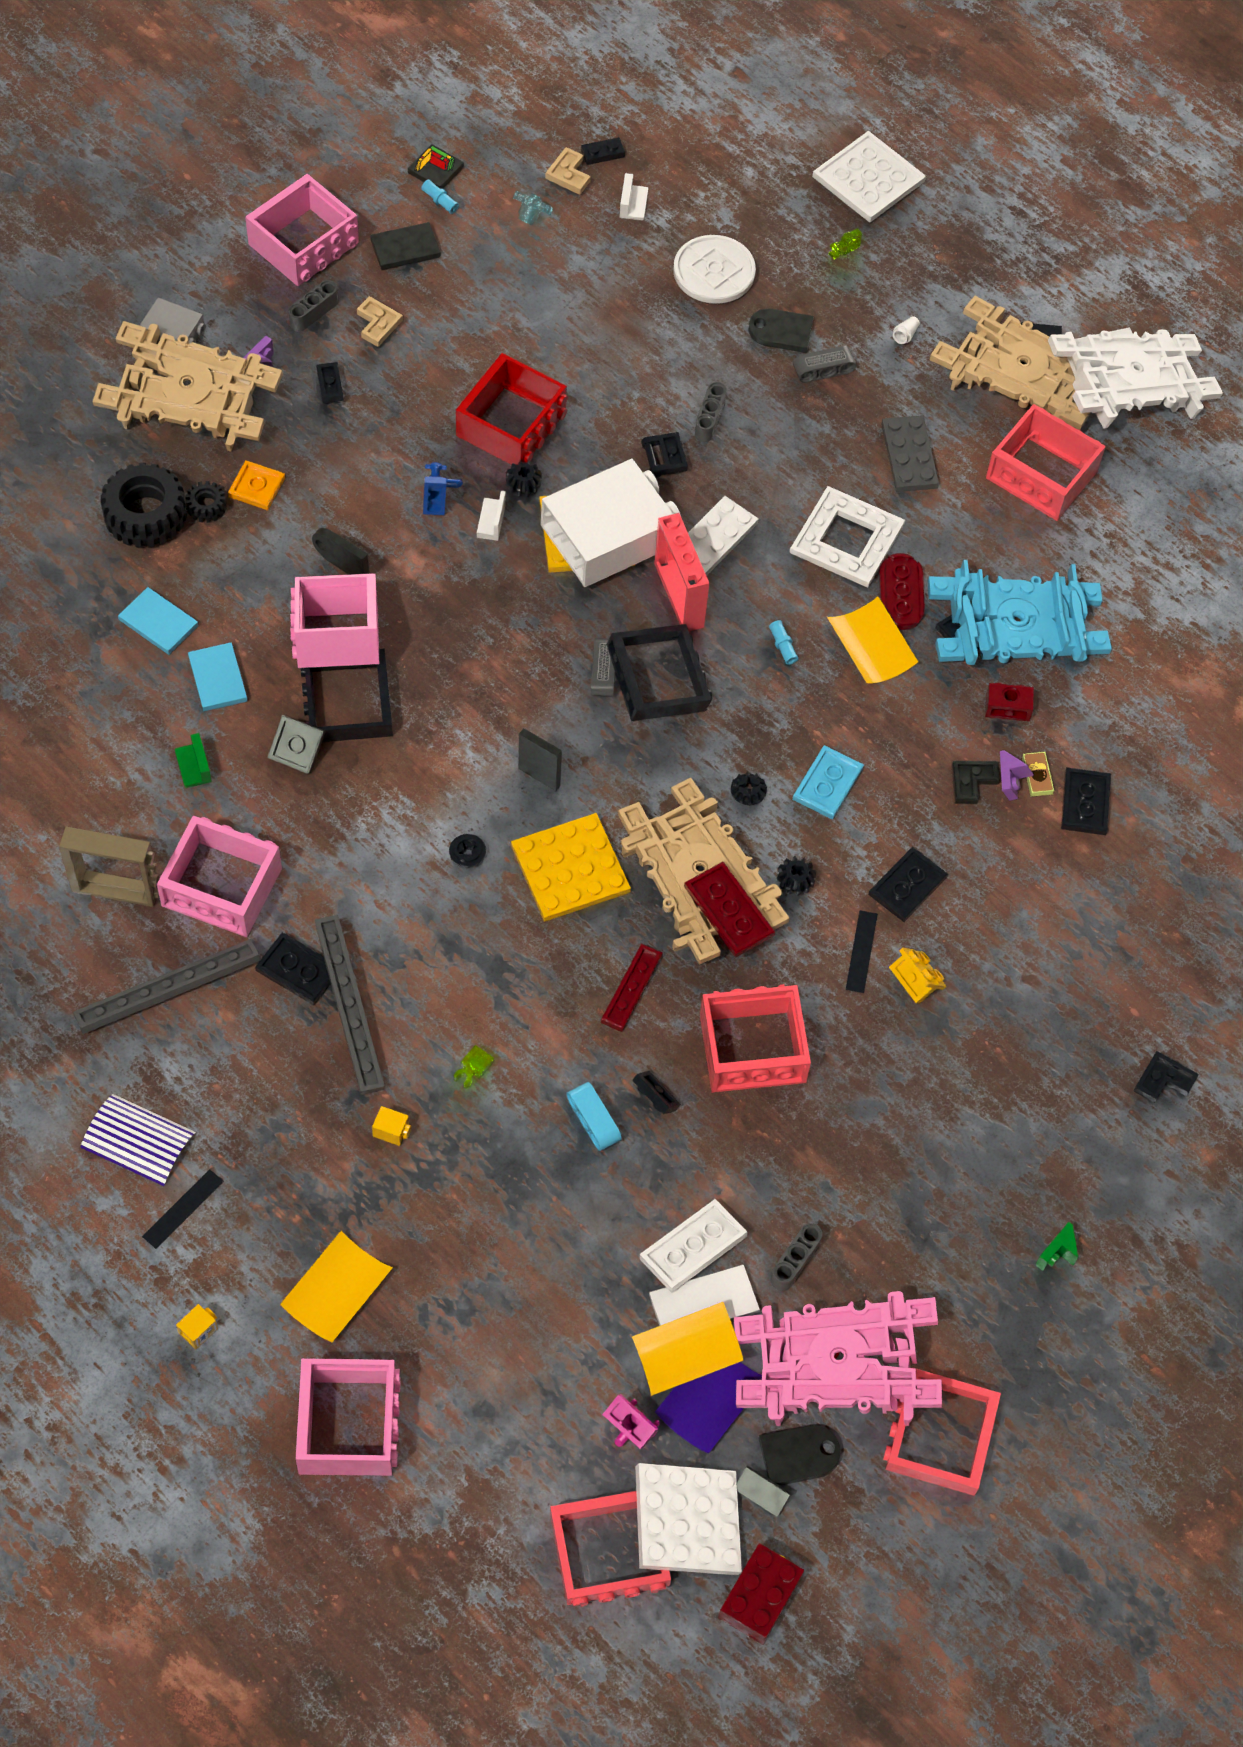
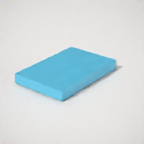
[118,587,198,655]
[188,642,247,712]
[792,745,864,820]

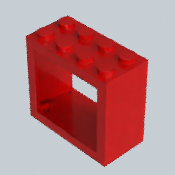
[456,353,568,465]

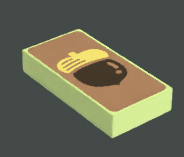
[1022,752,1054,797]

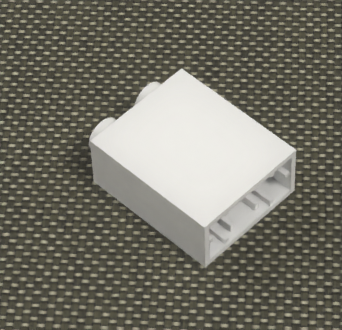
[541,459,681,587]

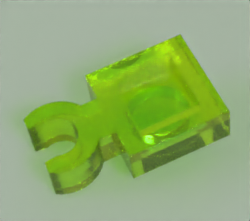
[828,228,862,259]
[454,1045,494,1089]

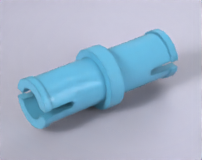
[421,179,459,214]
[769,620,798,665]

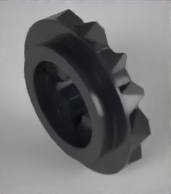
[731,771,767,805]
[449,834,486,869]

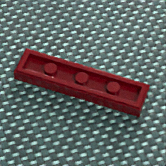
[601,943,663,1032]

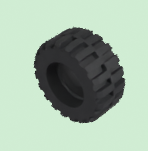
[100,463,187,548]

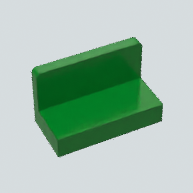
[175,733,212,788]

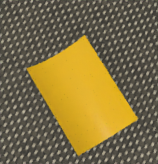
[827,596,918,683]
[280,1231,393,1342]
[632,1302,744,1396]

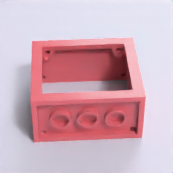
[986,404,1106,521]

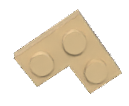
[545,147,590,195]
[357,296,403,347]

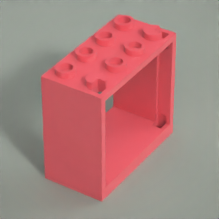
[700,984,811,1093]

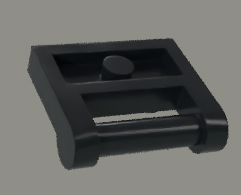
[641,432,688,478]

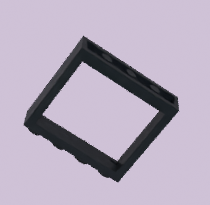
[606,624,712,721]
[300,648,393,742]

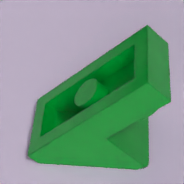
[1036,1222,1078,1271]

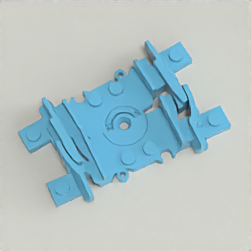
[927,560,1112,665]

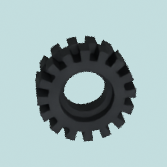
[186,481,226,523]

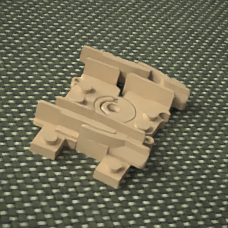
[930,296,1101,430]
[93,321,283,452]
[618,777,789,964]

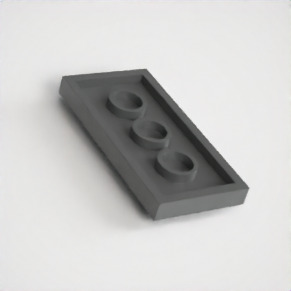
[881,415,939,492]

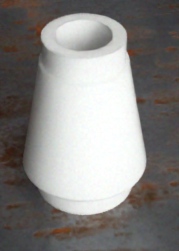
[893,316,920,344]

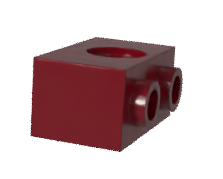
[985,682,1034,722]

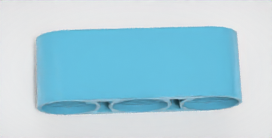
[566,1082,622,1151]

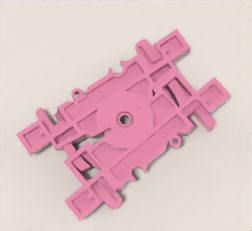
[734,1291,942,1426]

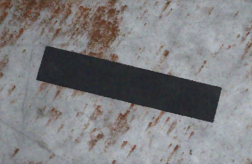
[846,910,878,993]
[142,1169,224,1249]

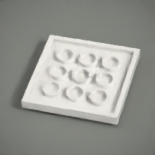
[812,131,926,222]
[635,1463,742,1575]

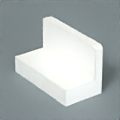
[620,173,648,220]
[477,491,506,541]

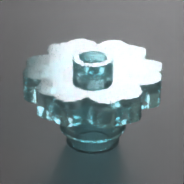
[513,191,554,225]

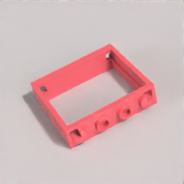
[654,513,709,632]
[883,1367,1001,1496]
[550,1491,671,1607]

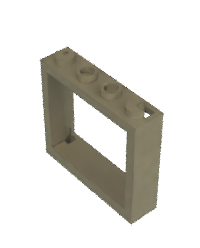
[59,827,159,907]

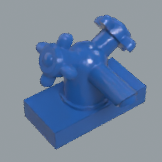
[423,462,463,515]

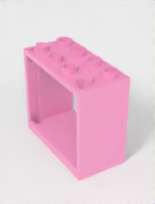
[245,174,359,286]
[290,574,379,668]
[157,816,282,937]
[296,1359,400,1476]

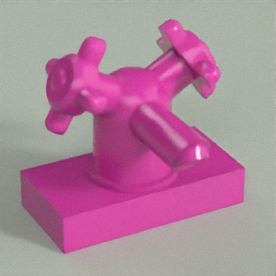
[602,1394,660,1449]

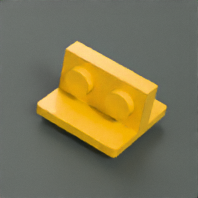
[889,948,946,1004]

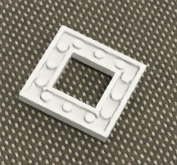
[790,486,905,588]

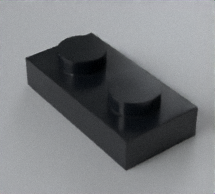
[581,137,625,165]
[316,362,344,403]
[632,1071,681,1114]

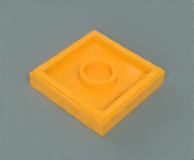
[228,460,285,510]

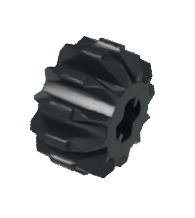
[506,460,542,497]
[777,856,816,896]

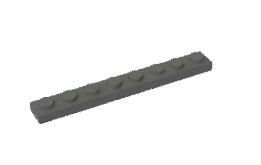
[315,915,385,1095]
[73,939,261,1034]

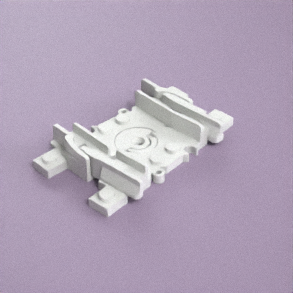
[1048,330,1223,428]

